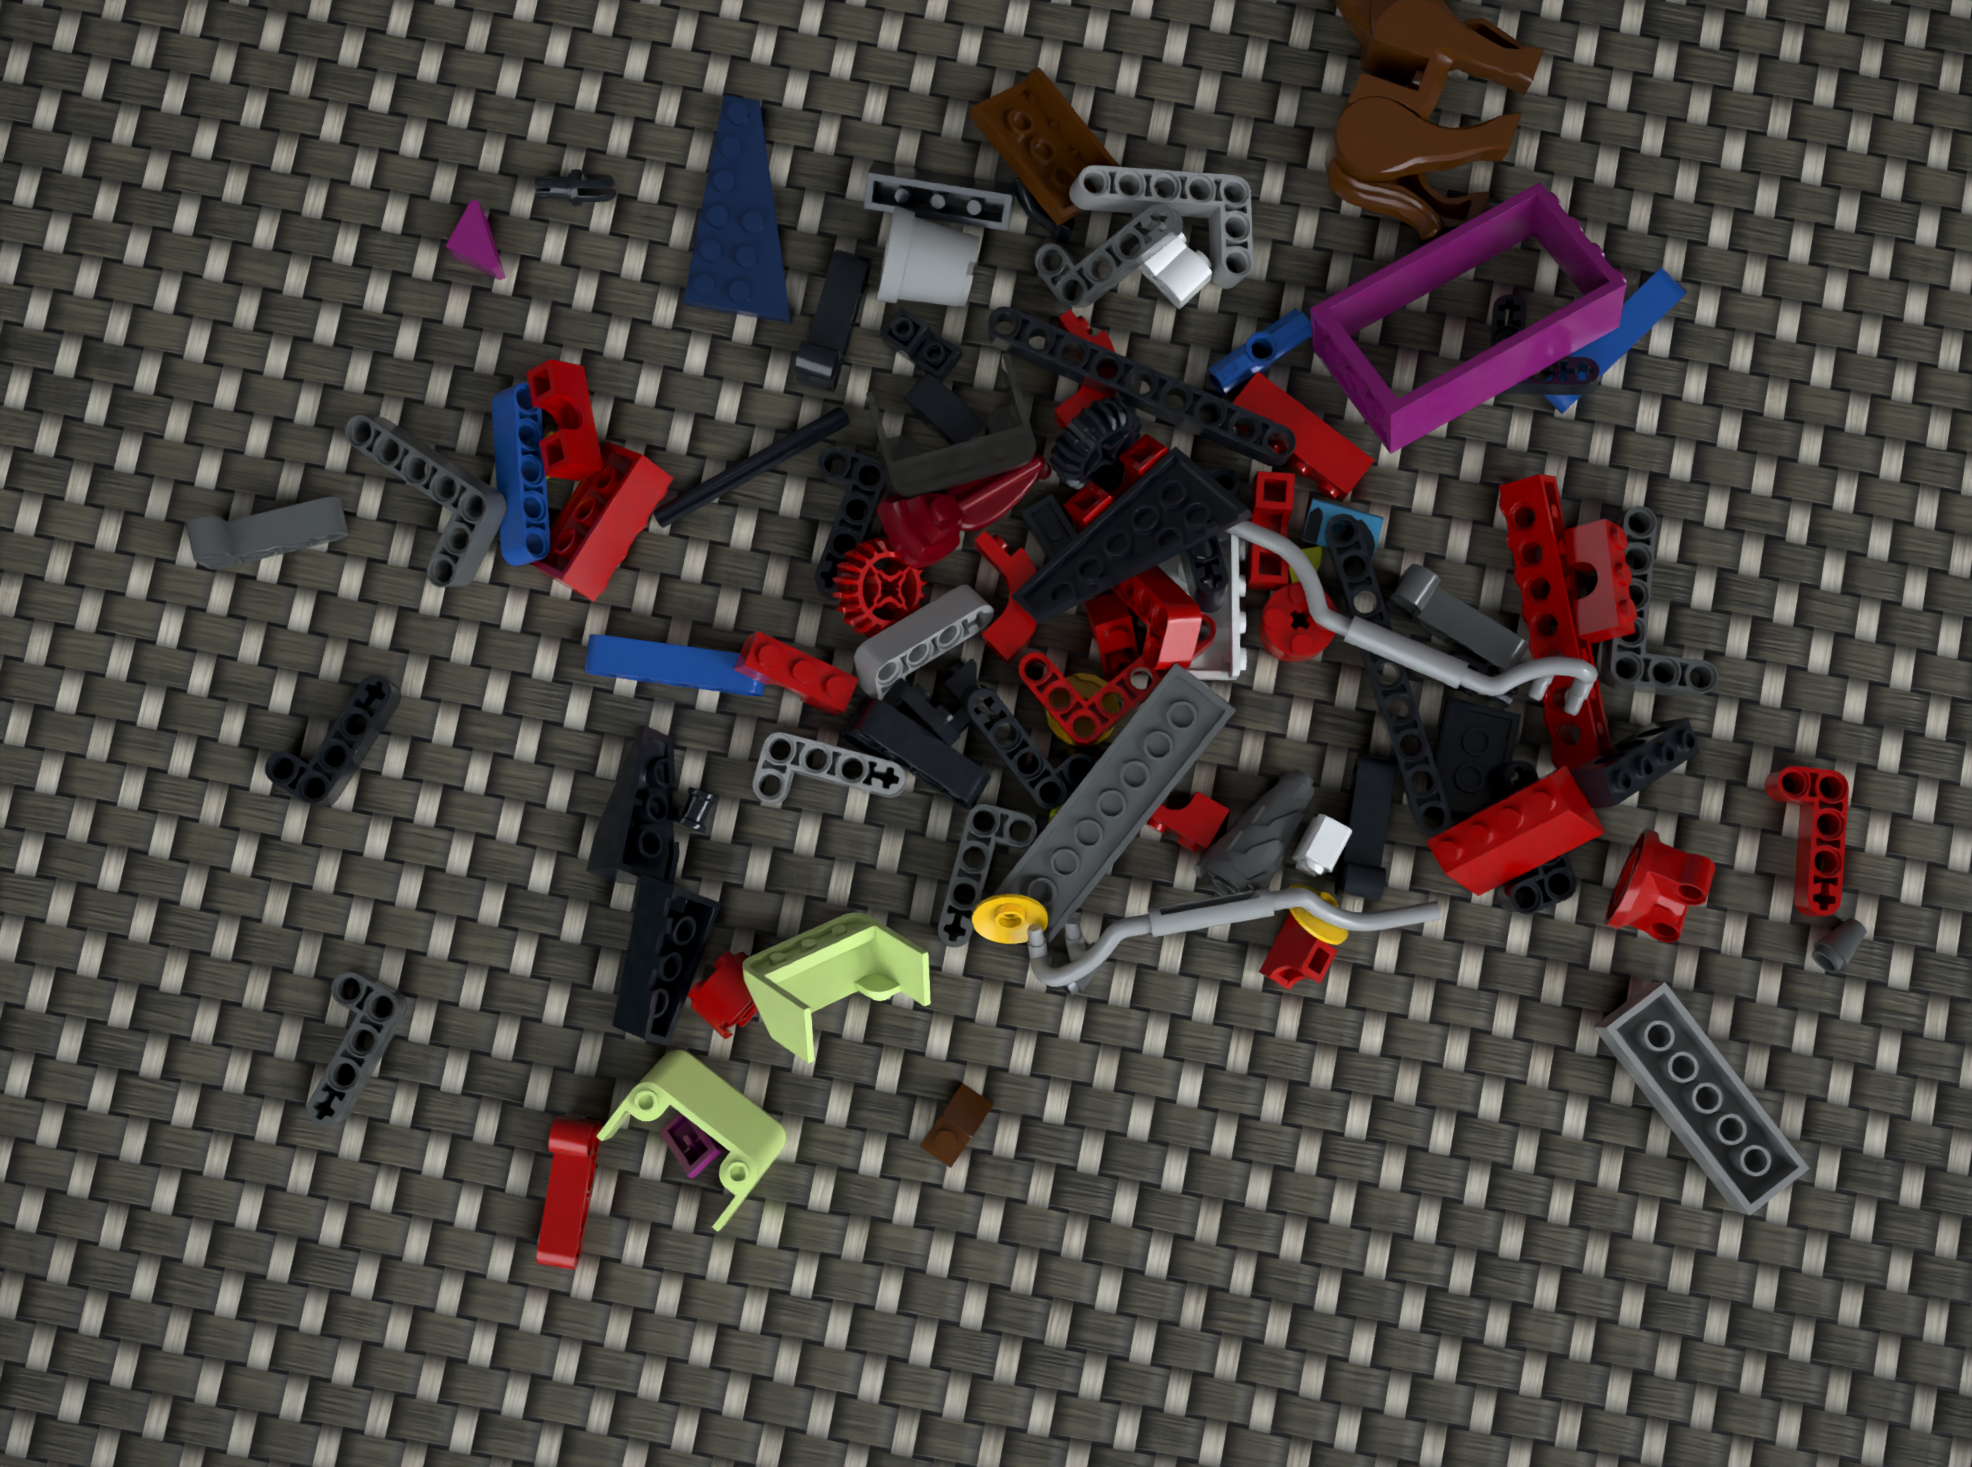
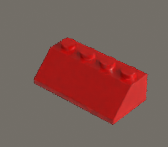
[529,441,673,602]
[1426,765,1605,896]

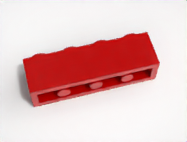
[1232,371,1375,502]

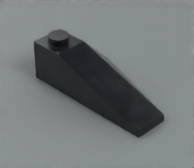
[586,725,680,886]

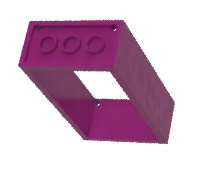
[1310,182,1627,454]

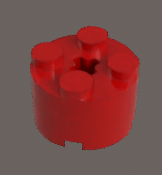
[1258,582,1338,662]
[687,951,758,1039]

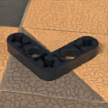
[1490,294,1600,395]

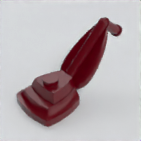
[877,454,1052,569]

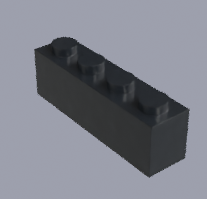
[864,162,1017,231]

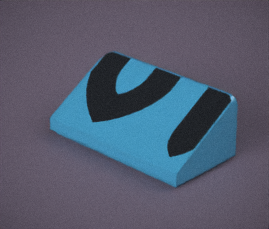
[1302,498,1384,559]

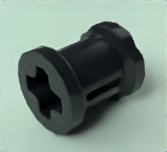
[675,787,720,834]

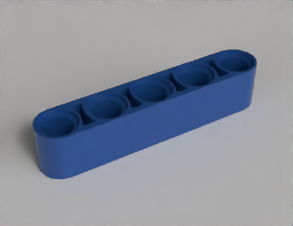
[1543,267,1687,414]
[492,382,550,567]
[584,634,765,697]

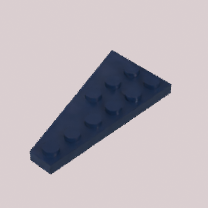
[684,95,792,324]

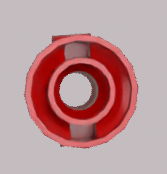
[1604,828,1716,943]

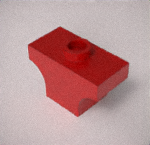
[1259,912,1338,990]

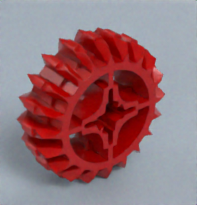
[831,538,928,638]

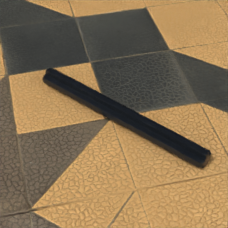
[653,407,850,528]

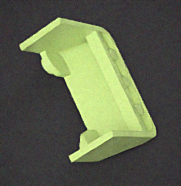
[743,913,931,1064]
[596,1049,787,1232]

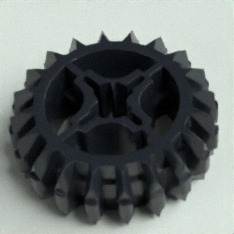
[1049,396,1142,490]

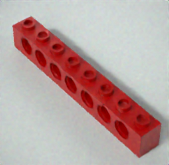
[1499,474,1612,772]

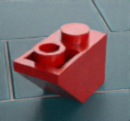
[1084,593,1142,683]

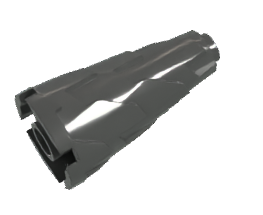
[1194,770,1315,896]

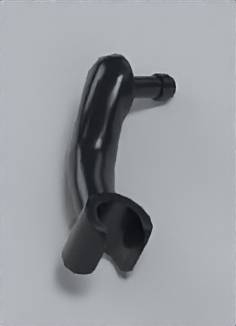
[1012,177,1075,243]

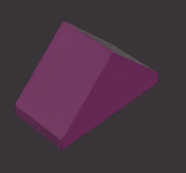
[446,199,506,280]
[659,1112,726,1179]

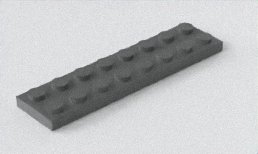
[991,663,1236,945]

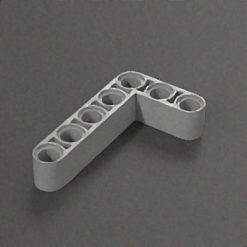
[1069,165,1253,289]

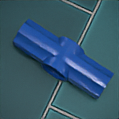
[1206,308,1312,397]

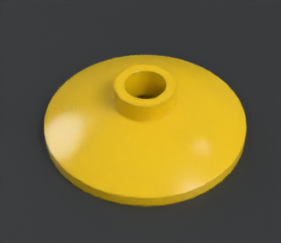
[1289,884,1348,945]
[972,894,1048,944]

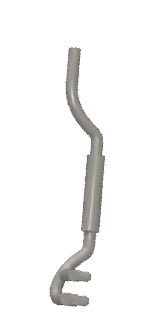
[1225,520,1598,716]
[1027,887,1441,987]

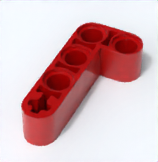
[1111,565,1202,670]
[1764,766,1849,917]
[536,1115,602,1270]

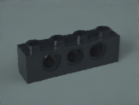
[1570,718,1700,809]

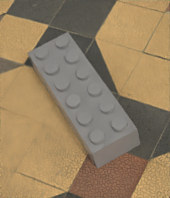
[1593,982,1810,1215]

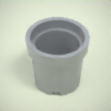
[876,205,980,308]

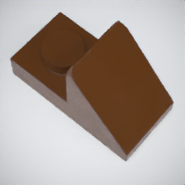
[920,1083,993,1168]

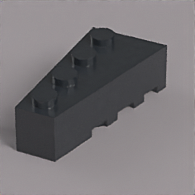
[613,874,722,1046]

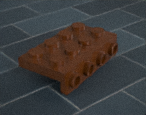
[969,67,1120,226]

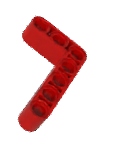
[1018,613,1216,747]

